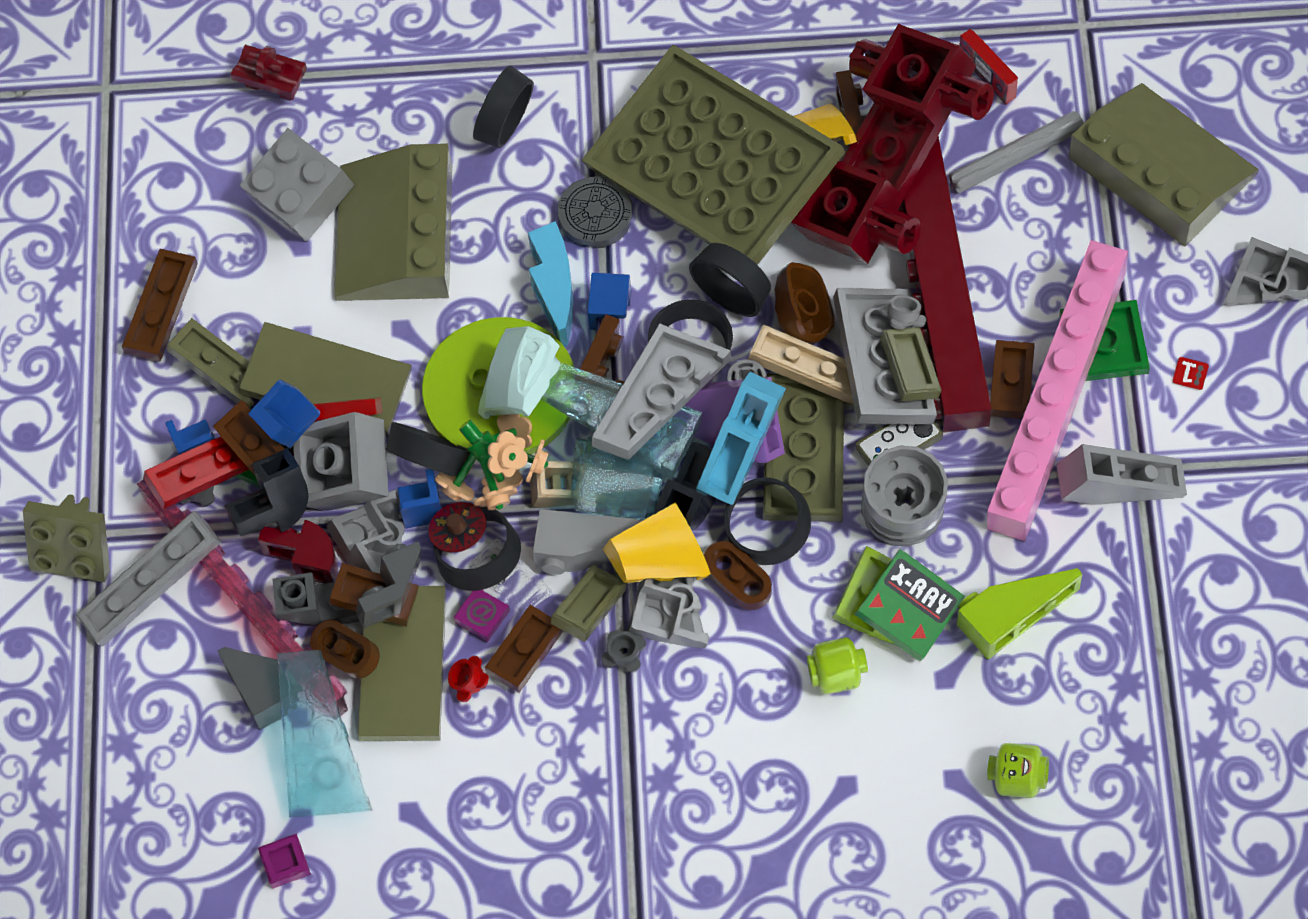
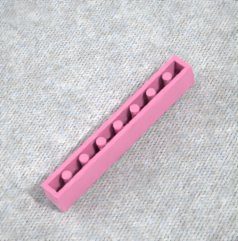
[987,240,1128,541]

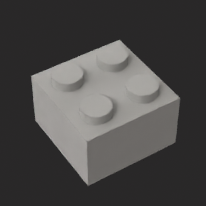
[239,128,355,242]
[293,412,389,511]

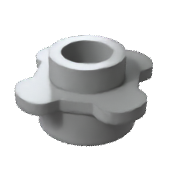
[880,295,926,330]

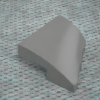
[326,489,404,574]

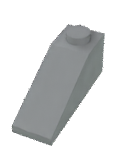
[1056,444,1187,504]
[533,509,643,575]

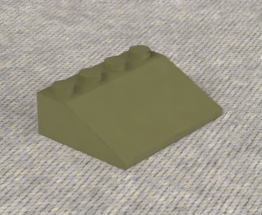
[1069,83,1259,247]
[335,143,453,301]

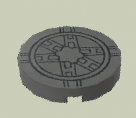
[558,177,632,248]

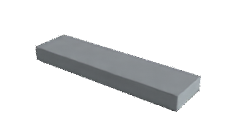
[76,511,221,646]

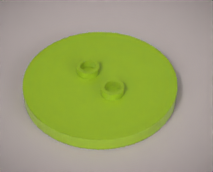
[422,317,577,454]

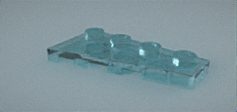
[541,362,702,480]
[277,650,373,817]

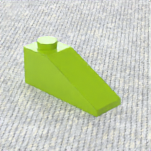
[957,568,1083,660]

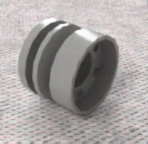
[861,445,948,547]

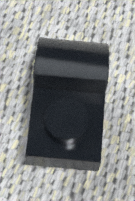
[653,441,716,530]
[224,448,309,537]

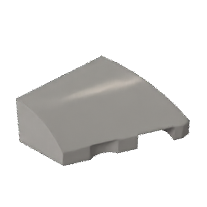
[1225,237,1308,305]
[627,577,709,648]

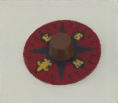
[428,502,486,553]

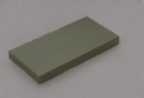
[239,321,412,438]
[763,373,844,522]
[358,586,446,741]

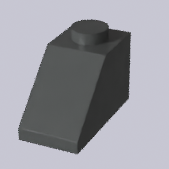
[218,647,303,730]

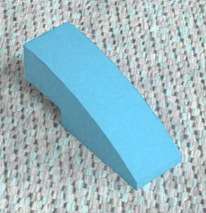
[528,221,574,347]
[696,372,786,505]

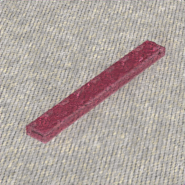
[137,479,348,720]

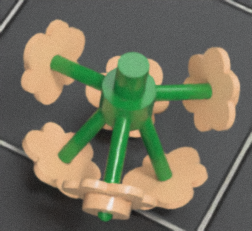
[435,414,549,510]

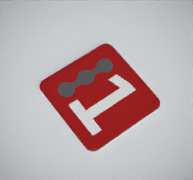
[1172,357,1209,390]

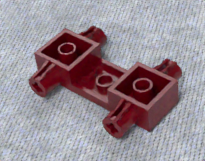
[791,24,994,264]

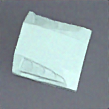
[478,326,560,419]

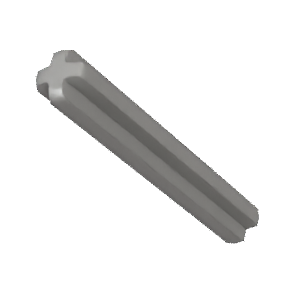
[949,111,1084,193]

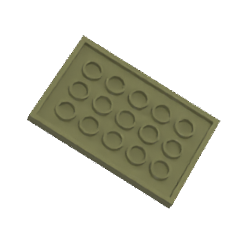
[582,45,845,265]

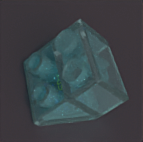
[571,436,663,520]

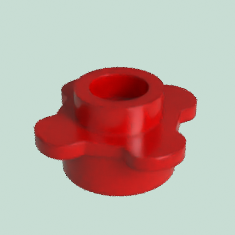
[448,655,489,702]

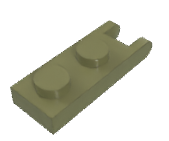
[167,318,254,408]

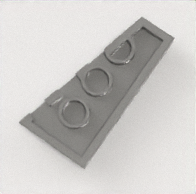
[592,324,731,460]

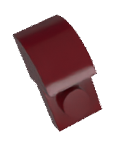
[258,520,338,584]

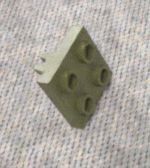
[23,494,110,583]

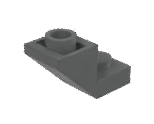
[357,541,421,628]
[272,572,360,626]

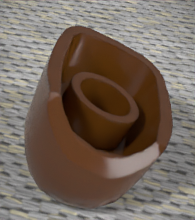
[774,262,835,345]

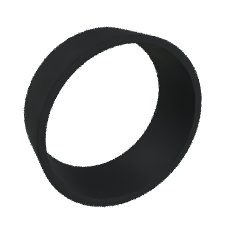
[473,65,534,148]
[689,243,771,317]
[648,299,733,376]
[386,422,470,477]
[724,477,811,565]
[433,506,521,591]

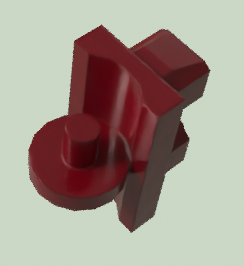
[230,44,307,101]

